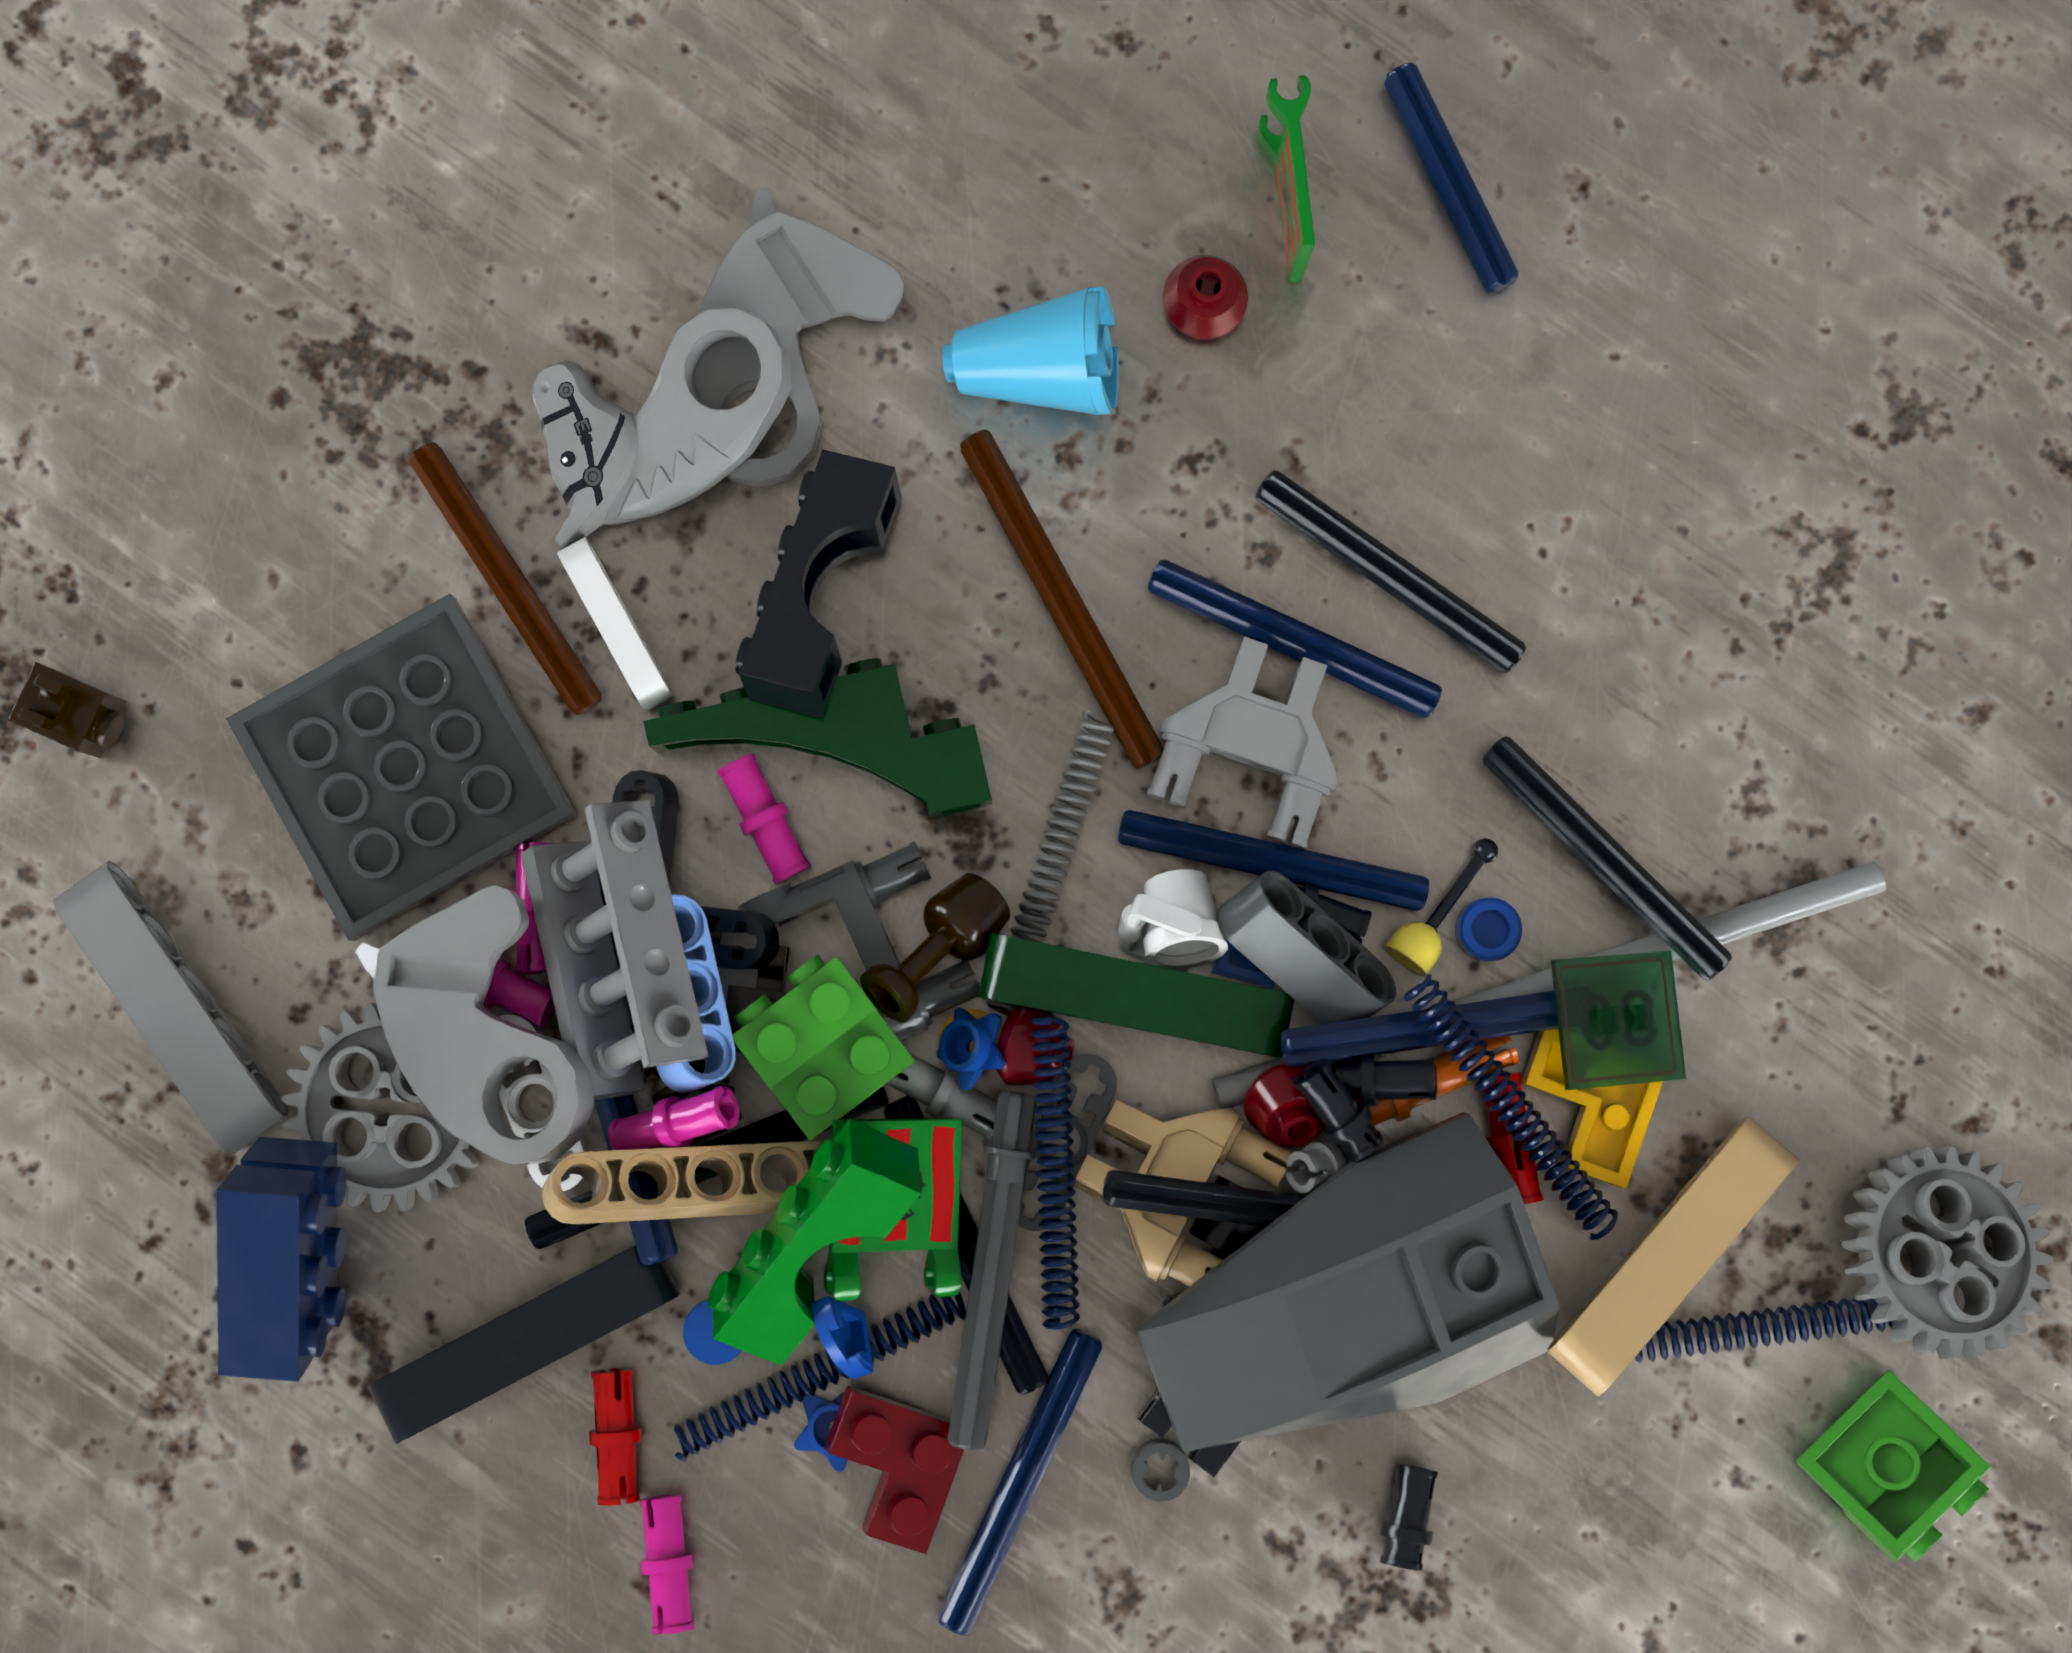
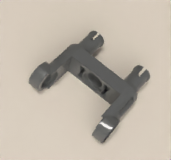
[738,841,980,1042]

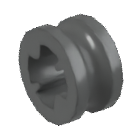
[1131,1438,1190,1502]

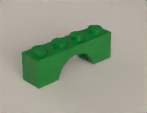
[708,1119,922,1366]

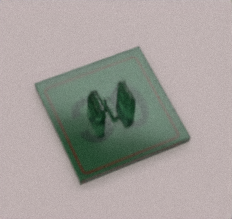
[1551,951,1686,1090]

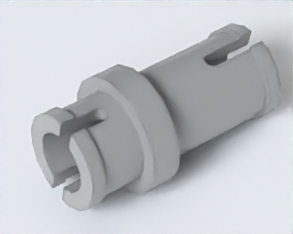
[1286,1141,1380,1193]

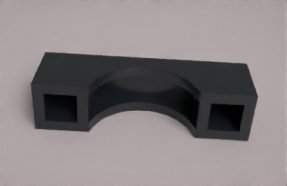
[735,450,902,719]

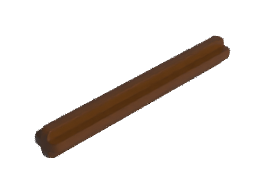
[408,442,602,715]

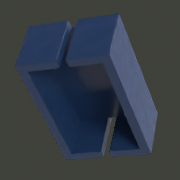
[217,1136,347,1382]

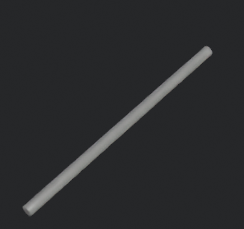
[1212,862,1886,1109]

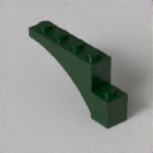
[643,658,992,819]

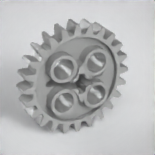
[281,1003,479,1212]
[1842,1146,2053,1359]

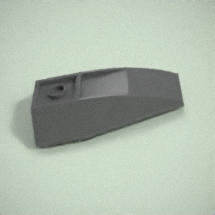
[1135,1112,1560,1452]

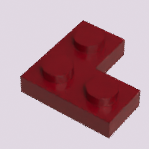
[824,1385,964,1554]

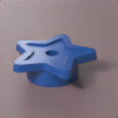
[936,1007,1005,1091]
[794,1393,848,1472]

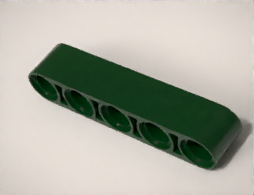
[978,933,1294,1058]

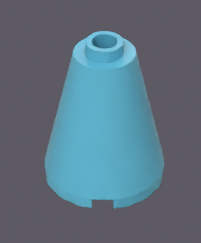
[943,287,1119,415]

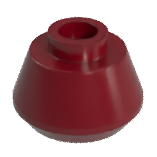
[1163,255,1248,340]
[995,1005,1074,1086]
[1243,1063,1324,1147]

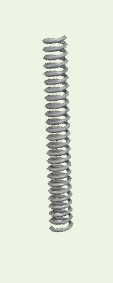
[986,710,1115,1017]

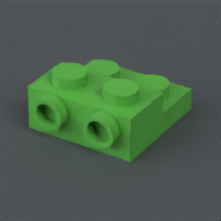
[732,954,915,1141]
[1796,1370,1991,1563]

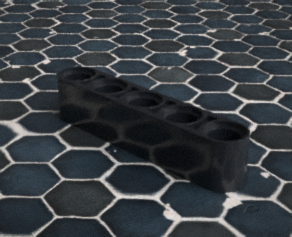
[367,1245,681,1444]

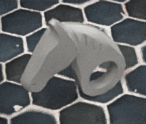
[695,188,905,488]
[355,885,594,1165]

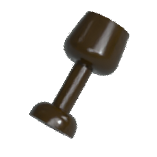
[860,873,1011,1023]

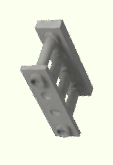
[521,800,709,1100]

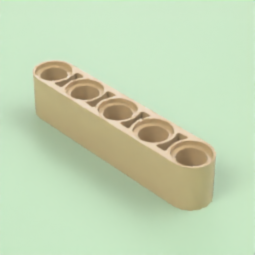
[1546,1116,1800,1397]
[542,1140,832,1224]

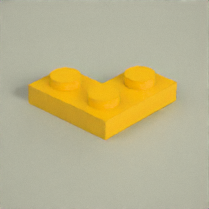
[1521,1028,1668,1189]

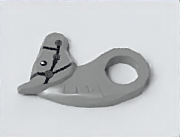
[532,308,792,549]

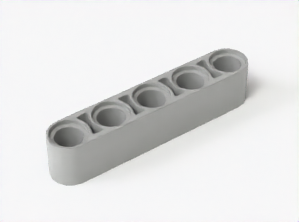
[53,861,288,1154]

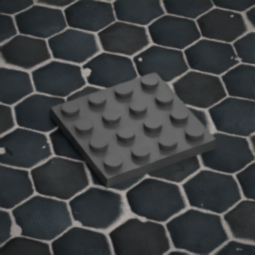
[226,594,578,941]

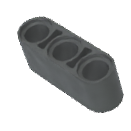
[1217,870,1396,1024]

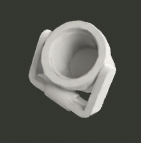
[1118,869,1228,972]

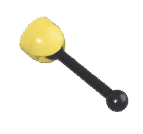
[1384,838,1498,977]

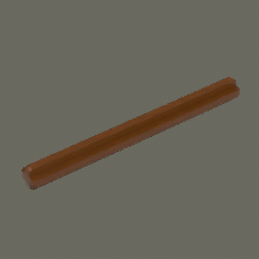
[960,429,1164,769]

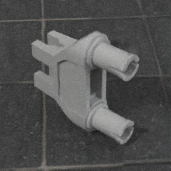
[1146,636,1338,849]

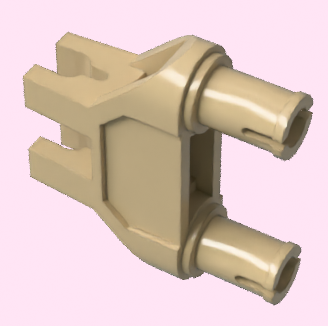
[1075,1099,1295,1286]

